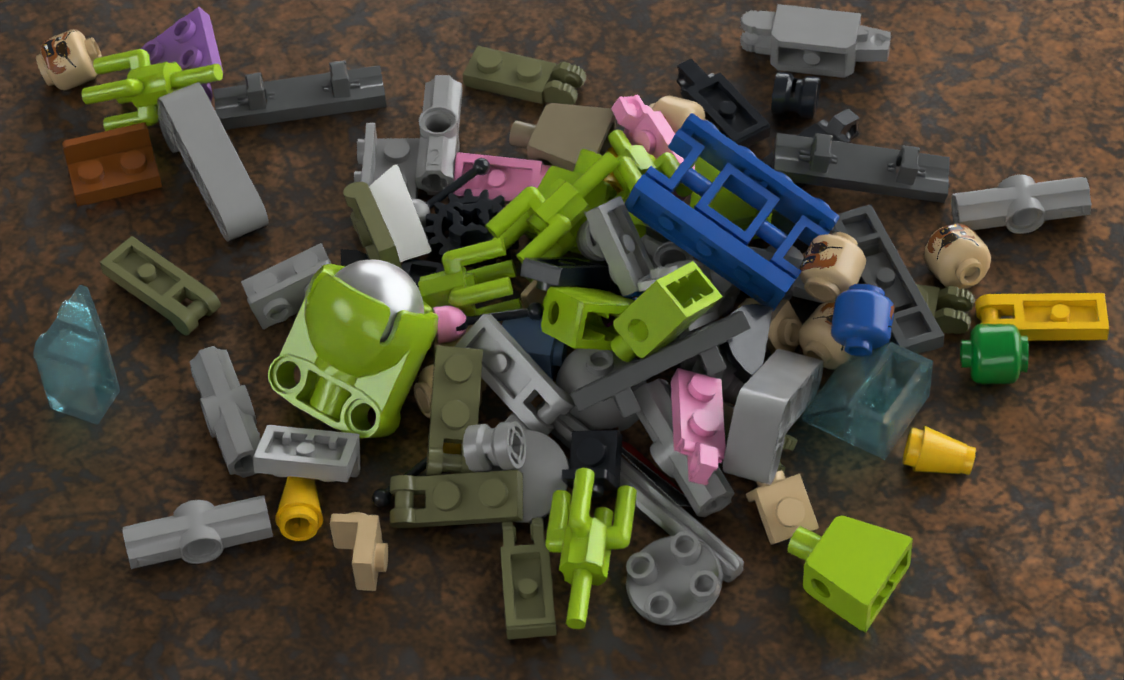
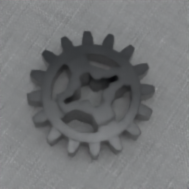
[424,189,519,270]

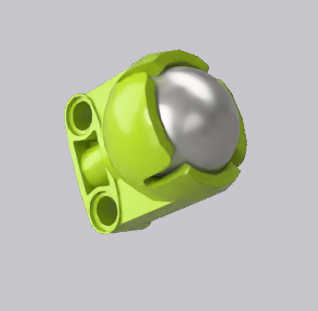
[268,260,439,439]

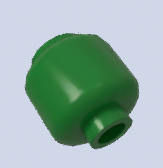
[960,324,1029,384]

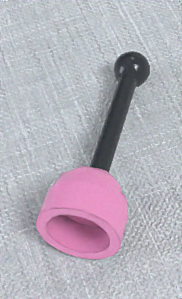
[433,302,544,344]

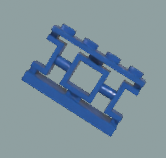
[625,113,840,312]

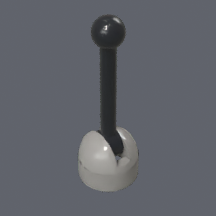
[411,158,490,230]

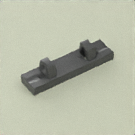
[213,60,387,130]
[772,133,950,203]
[831,204,944,360]
[569,311,751,418]

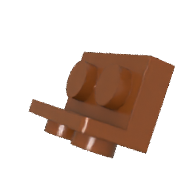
[62,123,162,207]

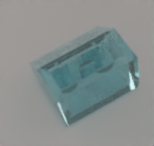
[33,285,120,425]
[802,342,933,460]

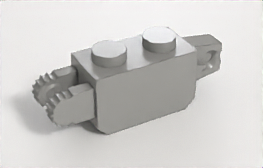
[740,4,891,78]

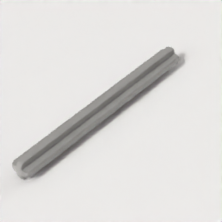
[536,400,744,583]

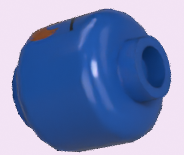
[831,284,895,357]

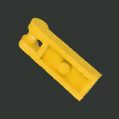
[975,293,1109,341]

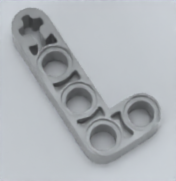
[157,82,269,242]
[723,349,823,485]

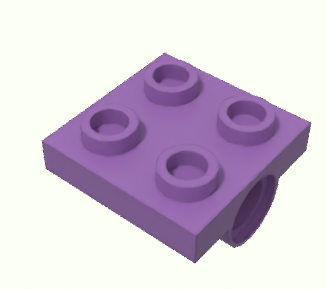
[141,7,224,102]

